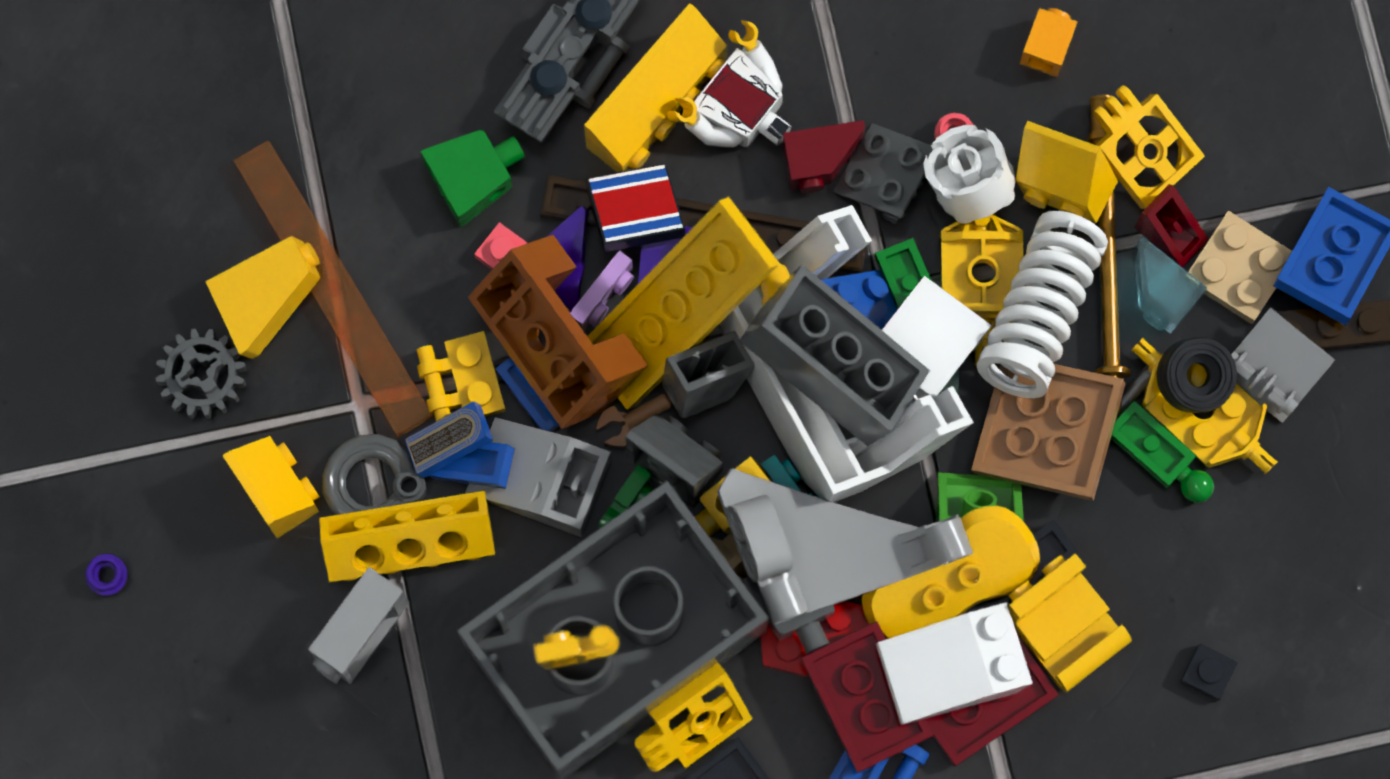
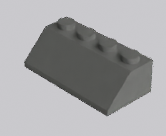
[739,264,930,446]

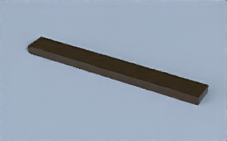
[540,175,869,274]

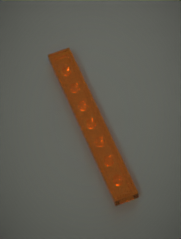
[233,140,433,438]

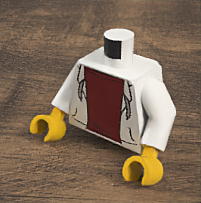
[667,20,792,148]

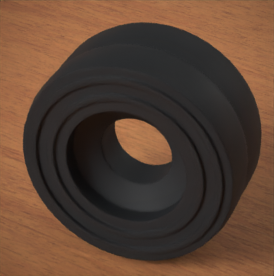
[1157,337,1237,413]

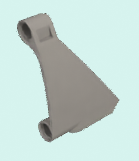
[717,468,973,625]

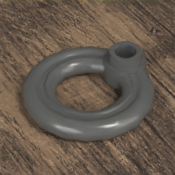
[322,434,427,515]

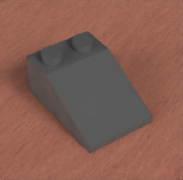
[626,413,724,509]

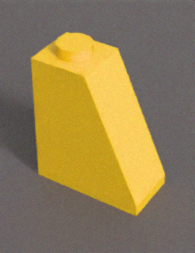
[205,236,321,359]

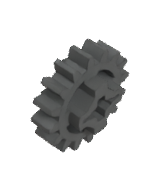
[155,328,247,419]

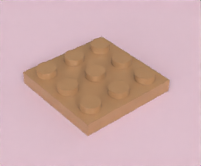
[971,364,1126,501]

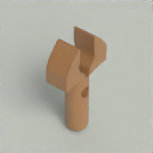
[596,394,671,449]

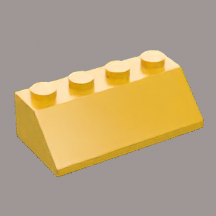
[584,3,727,172]

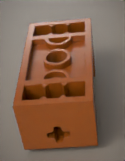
[468,235,648,429]

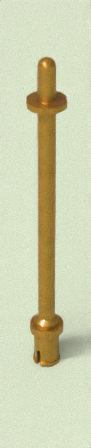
[1087,95,1131,414]

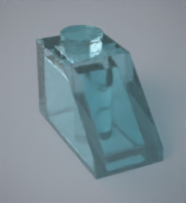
[1133,237,1207,334]

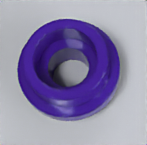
[85,554,128,596]

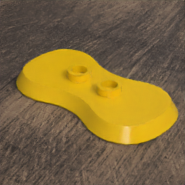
[862,506,1040,640]

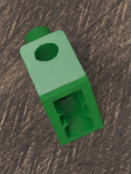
[421,130,525,227]

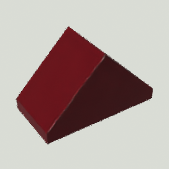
[1134,184,1209,268]

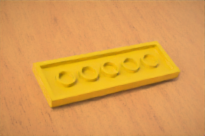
[587,197,780,410]

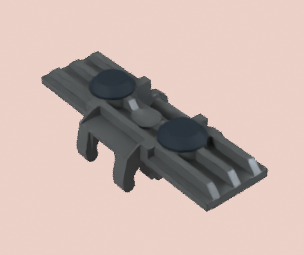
[494,0,640,144]

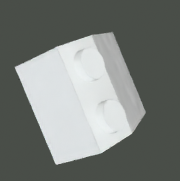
[876,603,1033,725]

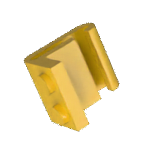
[1008,553,1132,693]

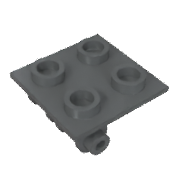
[833,123,933,224]

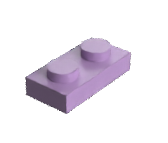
[570,250,634,331]

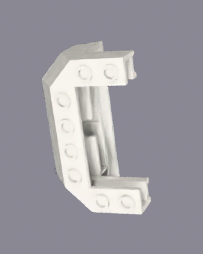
[720,205,973,503]

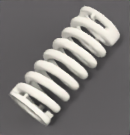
[977,211,1108,398]

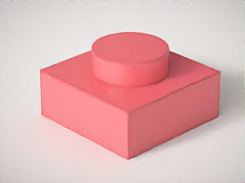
[474,222,527,270]

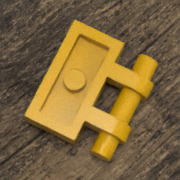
[417,331,506,422]
[534,626,619,670]

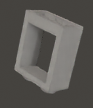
[308,567,410,684]

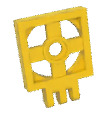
[1093,85,1205,209]
[635,662,753,772]

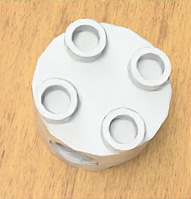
[924,125,1016,224]

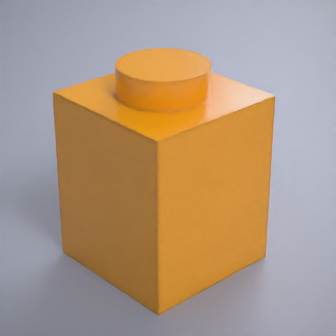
[1019,8,1077,77]

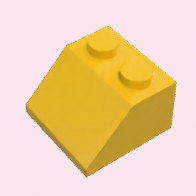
[1016,121,1118,223]
[222,436,320,539]

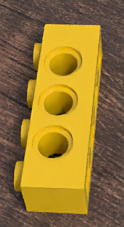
[319,491,495,582]

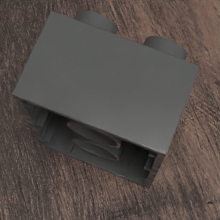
[457,481,769,779]

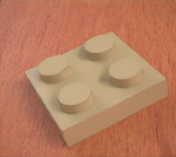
[1183,211,1292,324]

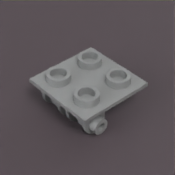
[1231,307,1335,423]

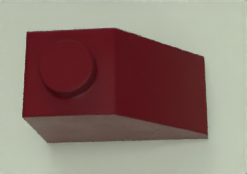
[782,120,865,193]

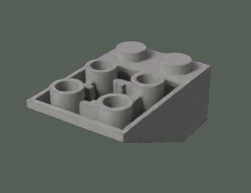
[465,417,611,538]

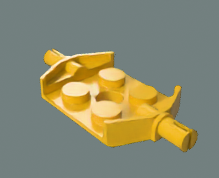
[940,214,1024,366]
[1131,338,1278,475]

